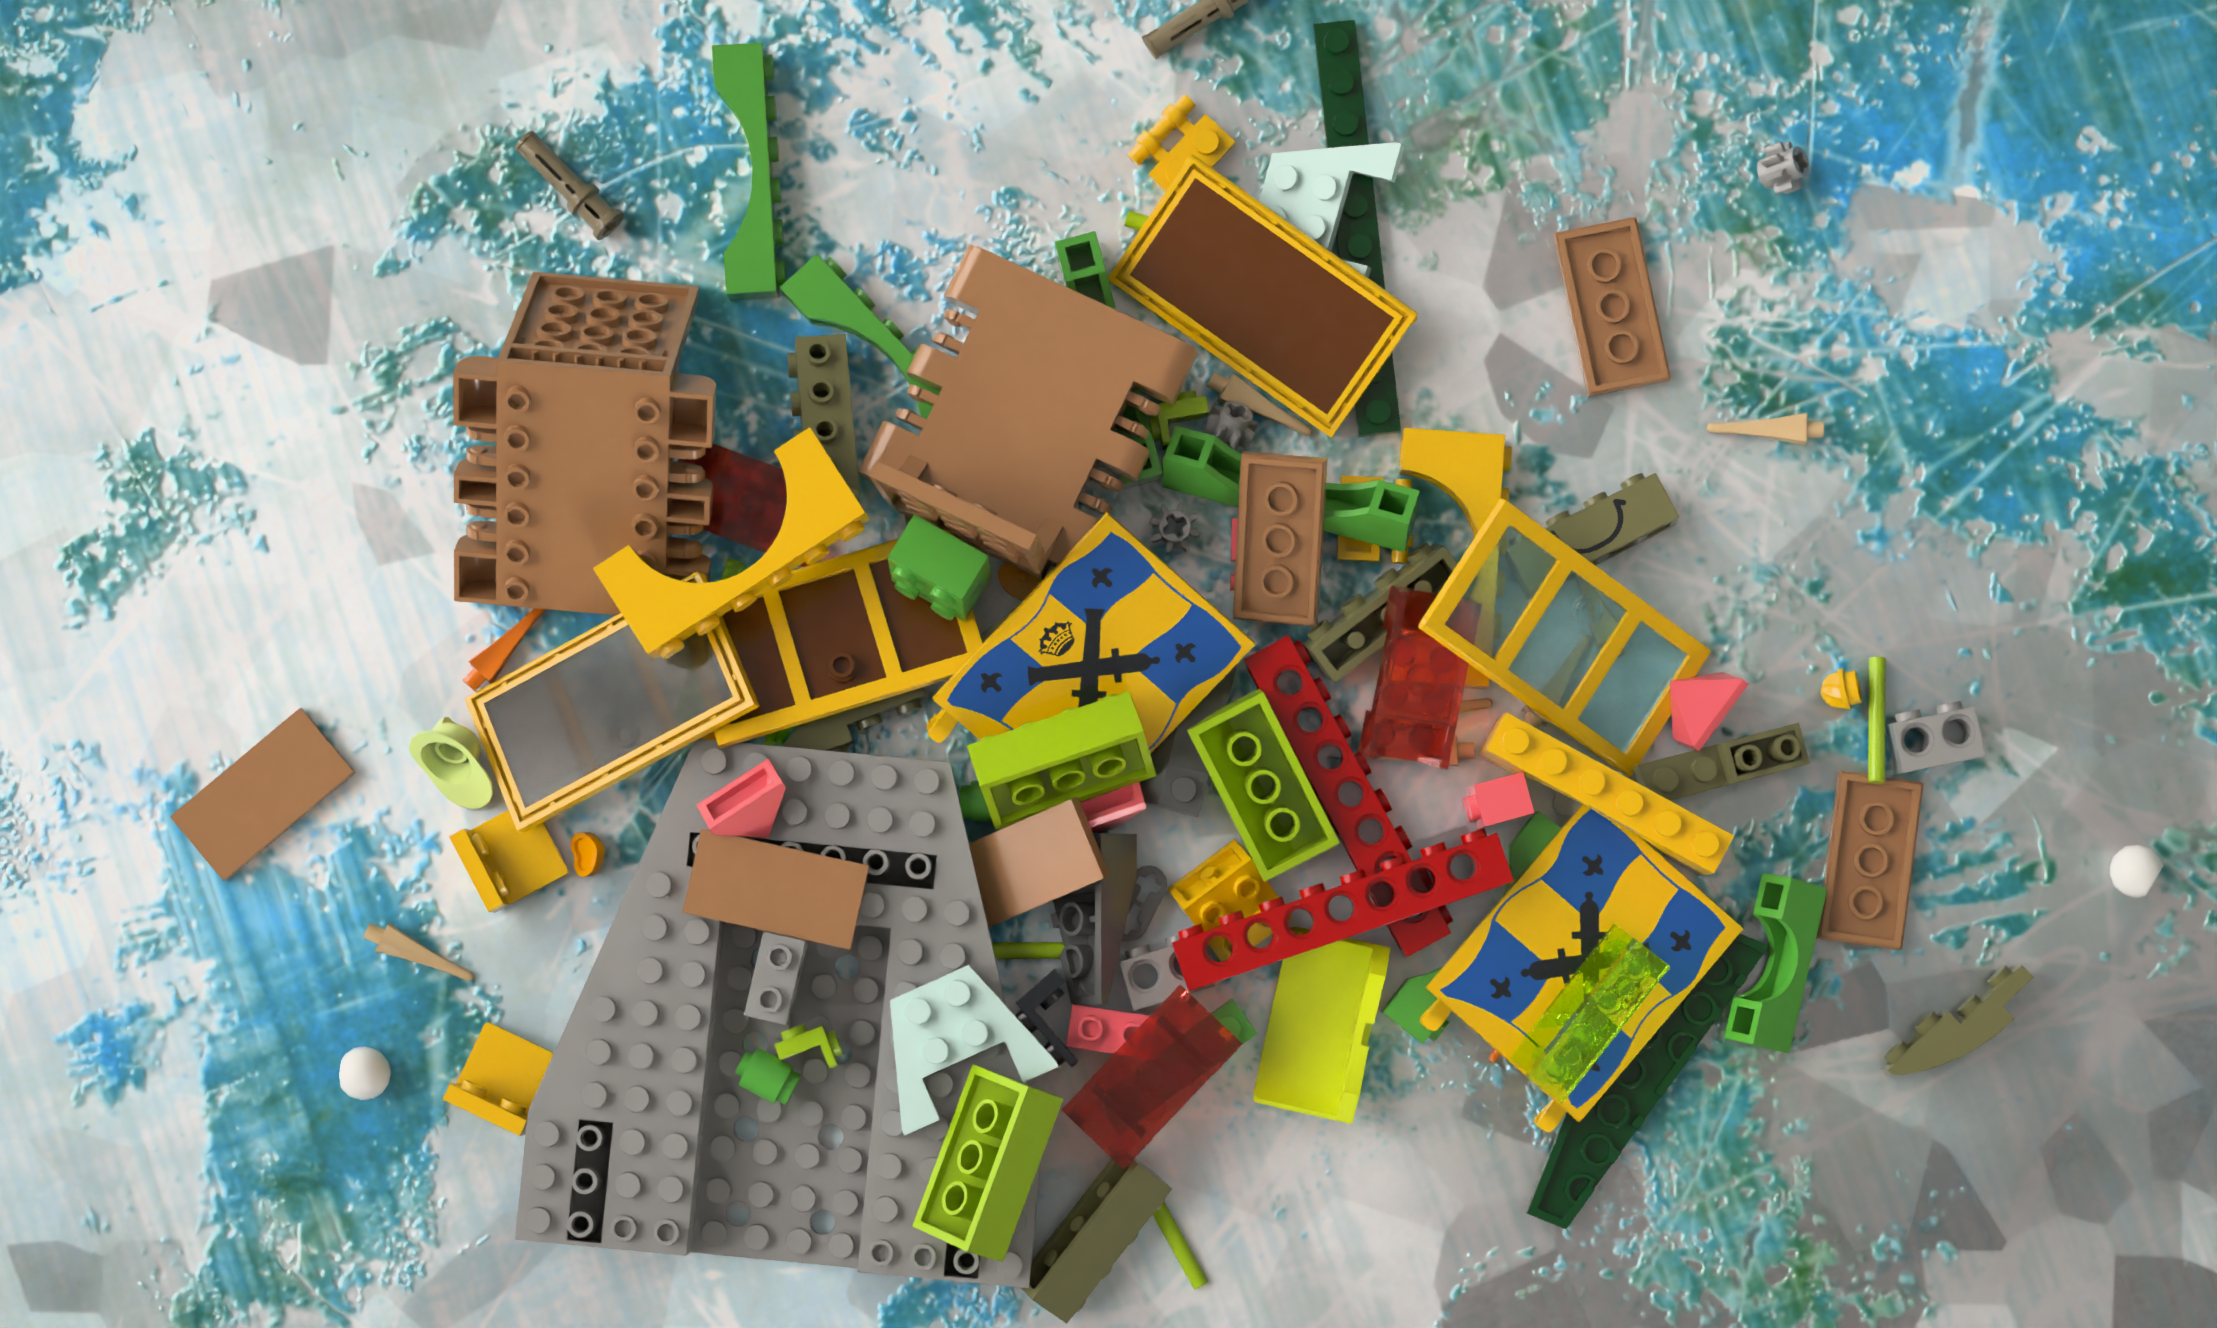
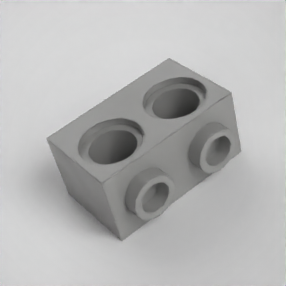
[1885,701,1986,775]
[744,931,809,1025]
[1119,935,1215,1011]

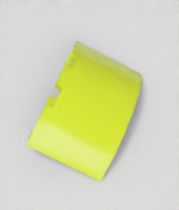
[1253,926,1391,1124]

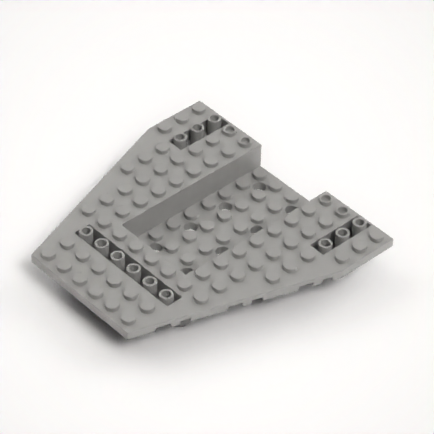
[515,739,1041,1288]

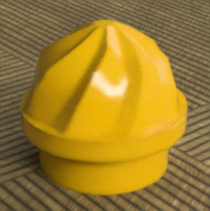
[1820,668,1862,710]

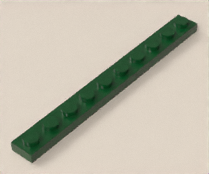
[1313,20,1401,437]

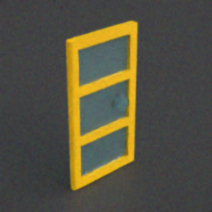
[1418,499,1711,777]

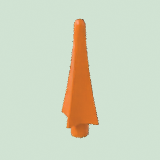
[462,608,547,692]

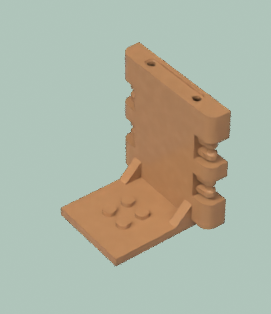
[858,245,1198,580]
[453,272,716,615]

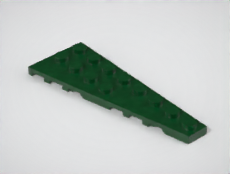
[1525,934,1769,1229]

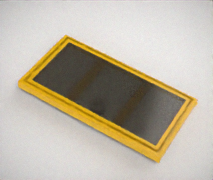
[465,570,760,833]

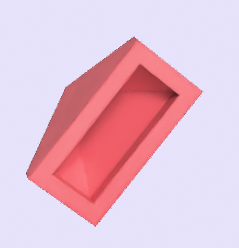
[1670,672,1748,751]
[696,759,786,838]
[1080,782,1146,832]

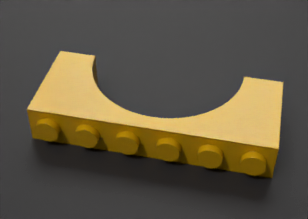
[593,427,870,659]
[1385,428,1512,689]
[1478,712,1734,876]

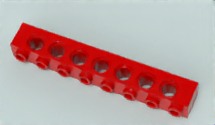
[1243,635,1453,958]
[1172,828,1514,991]

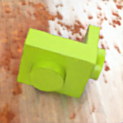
[1149,391,1209,450]
[774,1024,843,1069]

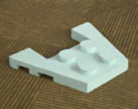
[1259,142,1405,277]
[890,965,1059,1136]

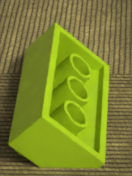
[1187,689,1340,882]
[967,691,1157,830]
[912,1064,1063,1262]

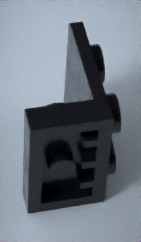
[1015,969,1078,1067]

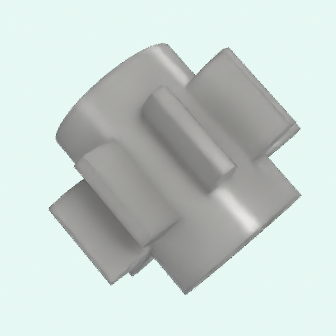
[1757,141,1810,194]
[1203,401,1258,450]
[1149,501,1201,554]

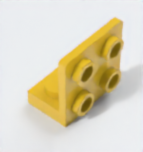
[449,800,569,913]
[1167,839,1292,962]
[443,1022,554,1136]

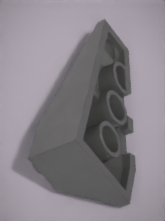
[1140,663,1238,817]
[1050,833,1137,1005]

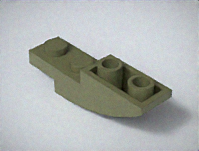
[782,687,928,753]
[1633,723,1810,800]
[1881,965,2034,1076]

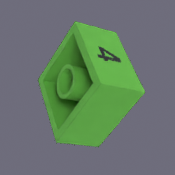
[888,514,991,622]

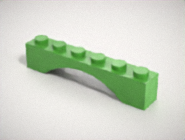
[712,42,786,301]
[1055,231,1163,490]
[780,253,940,419]
[1162,426,1420,552]
[1380,811,1561,1044]

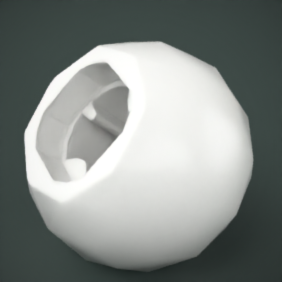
[2110,844,2164,898]
[339,1046,391,1100]

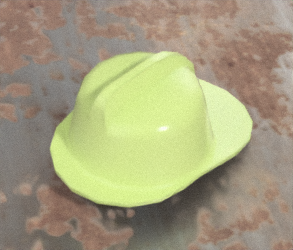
[409,717,493,809]

